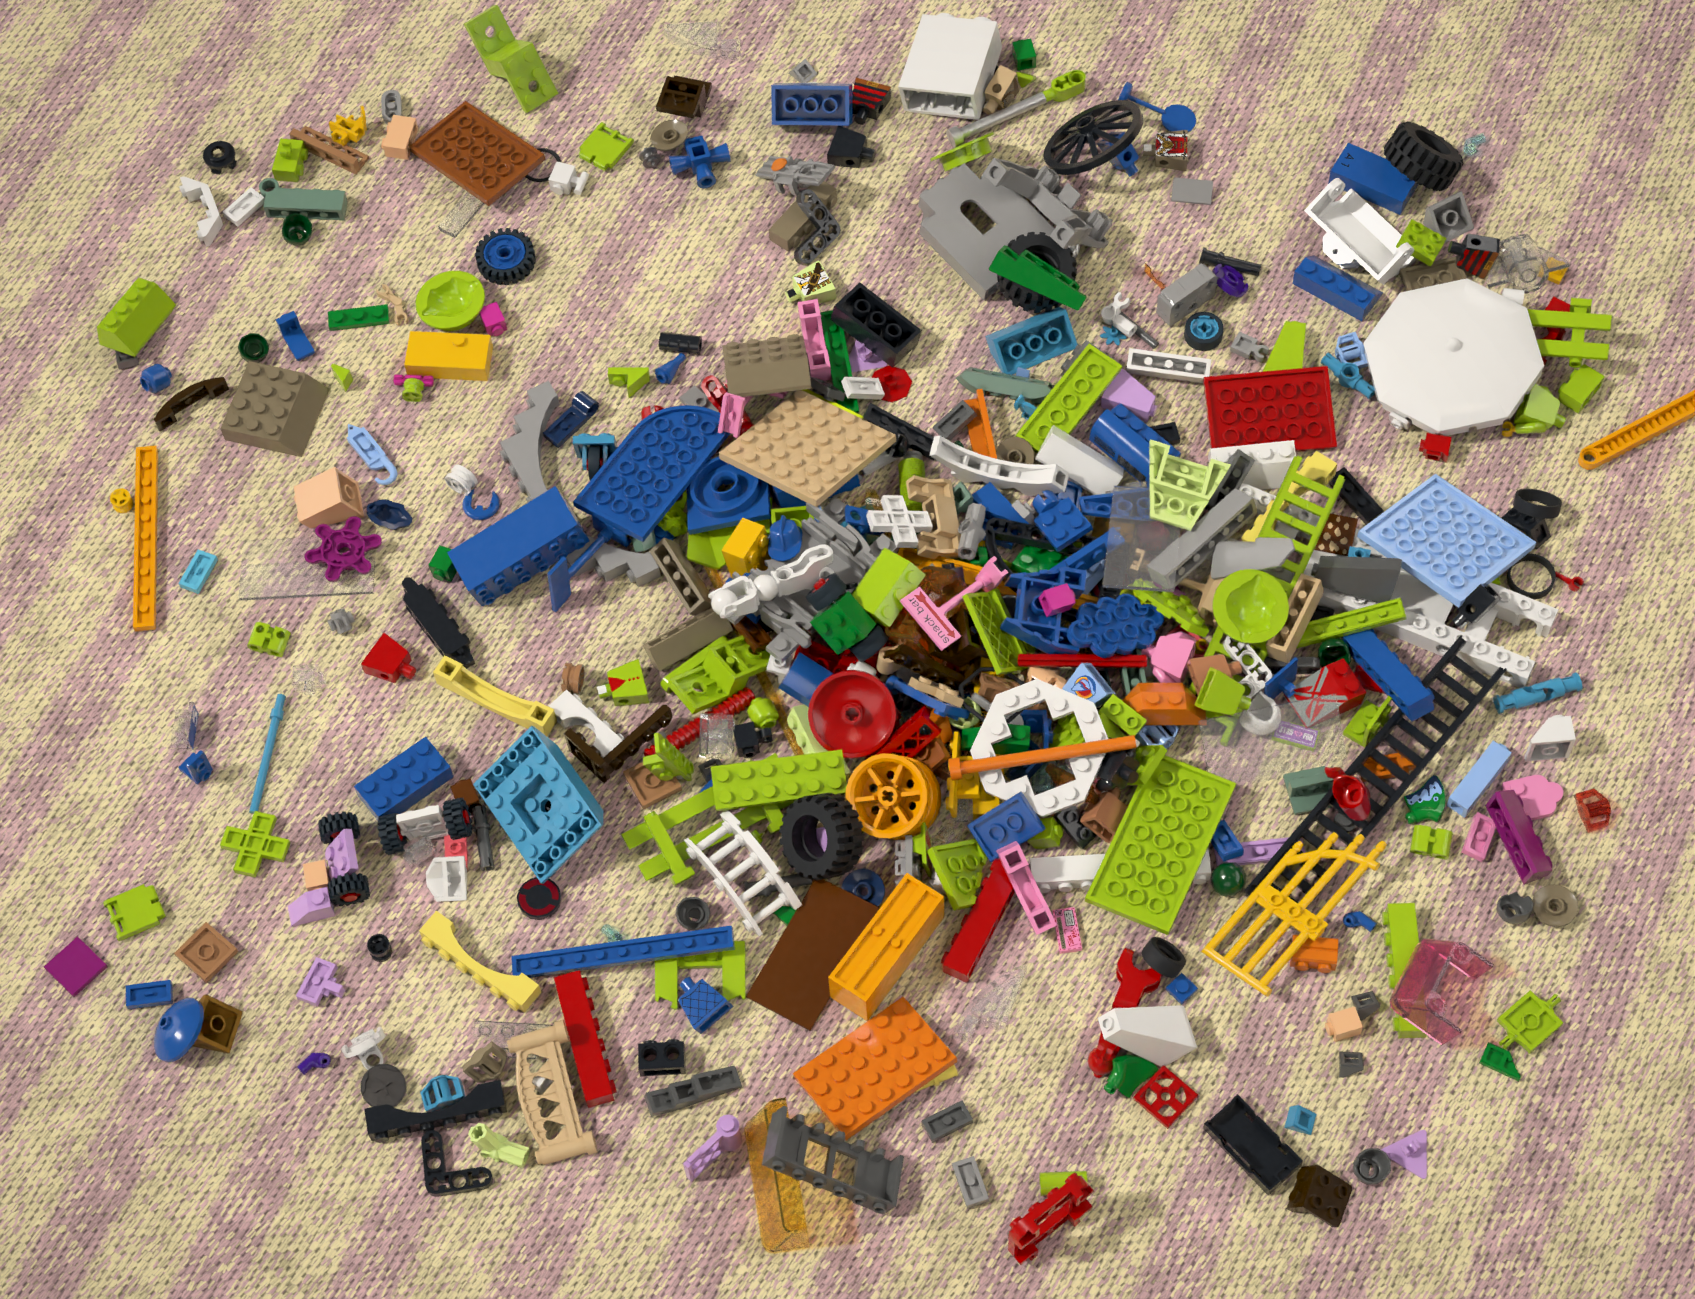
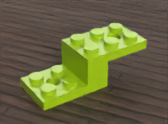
[667,635,771,714]

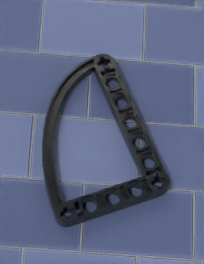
[985,518,1130,622]

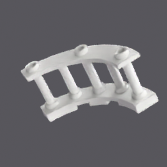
[684,810,802,936]

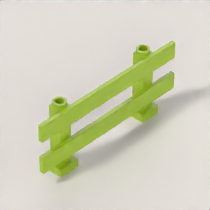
[1527,298,1612,368]
[621,753,794,886]

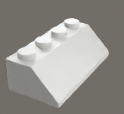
[1208,440,1296,490]

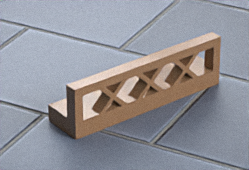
[289,126,369,174]
[978,672,1060,724]

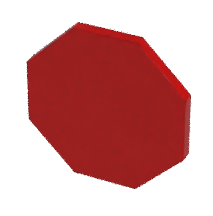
[872,365,912,403]

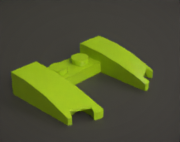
[655,941,746,1010]

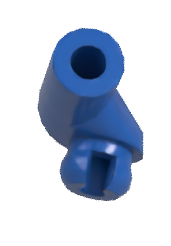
[1343,911,1377,932]

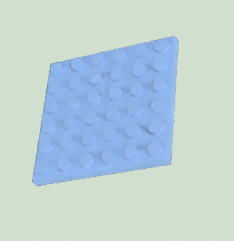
[1357,474,1536,608]

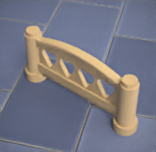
[507,1020,598,1165]

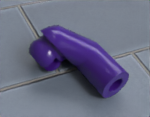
[297,1053,331,1075]

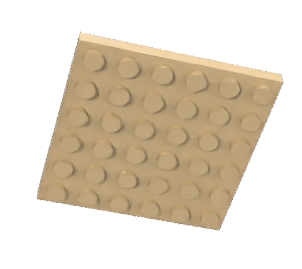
[719,390,896,507]

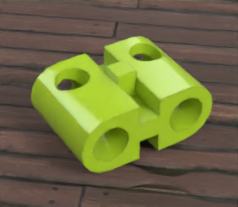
[247,622,291,657]
[1410,825,1453,860]

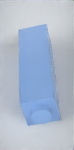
[1446,741,1512,818]

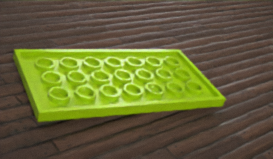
[1085,755,1236,935]

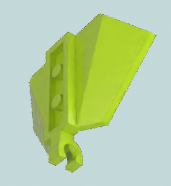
[687,498,772,570]

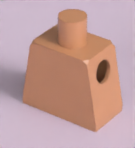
[1186,654,1242,696]
[1080,788,1128,843]

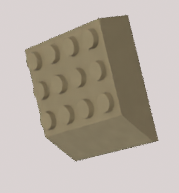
[722,334,811,397]
[220,361,329,457]

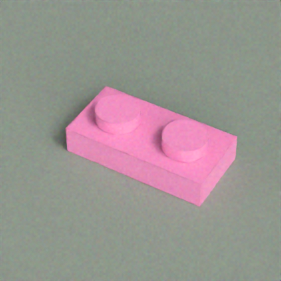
[1461,812,1496,862]

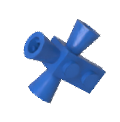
[669,135,731,189]

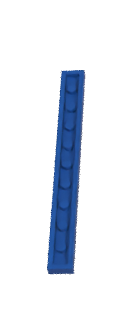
[512,925,735,978]

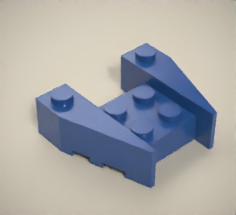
[1000,567,1087,654]

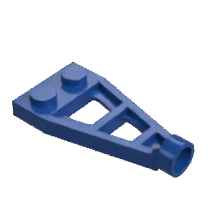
[886,675,970,720]

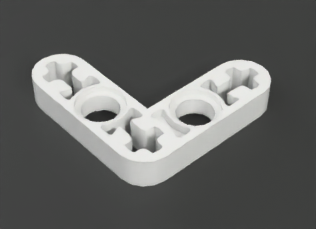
[1223,636,1272,709]

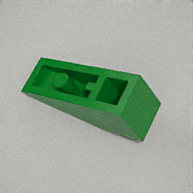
[961,724,1030,755]

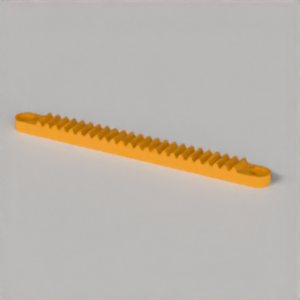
[1578,390,1695,470]

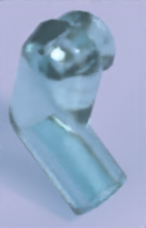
[1463,133,1486,156]
[601,924,623,942]

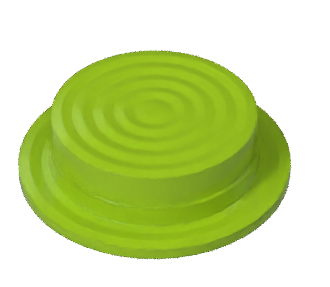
[930,131,995,172]
[415,271,485,331]
[1212,569,1289,644]

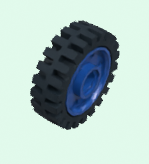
[475,228,536,285]

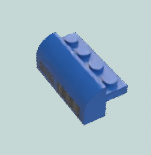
[1089,403,1181,489]

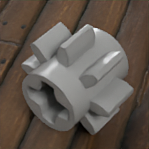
[327,608,355,634]

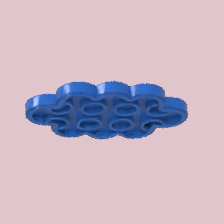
[1067,594,1164,658]

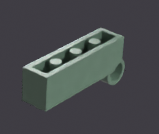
[259,178,348,221]

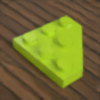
[1132,581,1209,637]
[927,839,988,911]

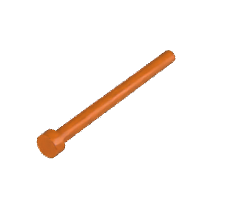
[948,735,1137,781]

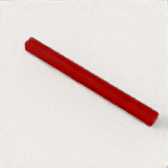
[1017,654,1147,668]

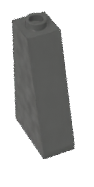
[1311,556,1402,603]

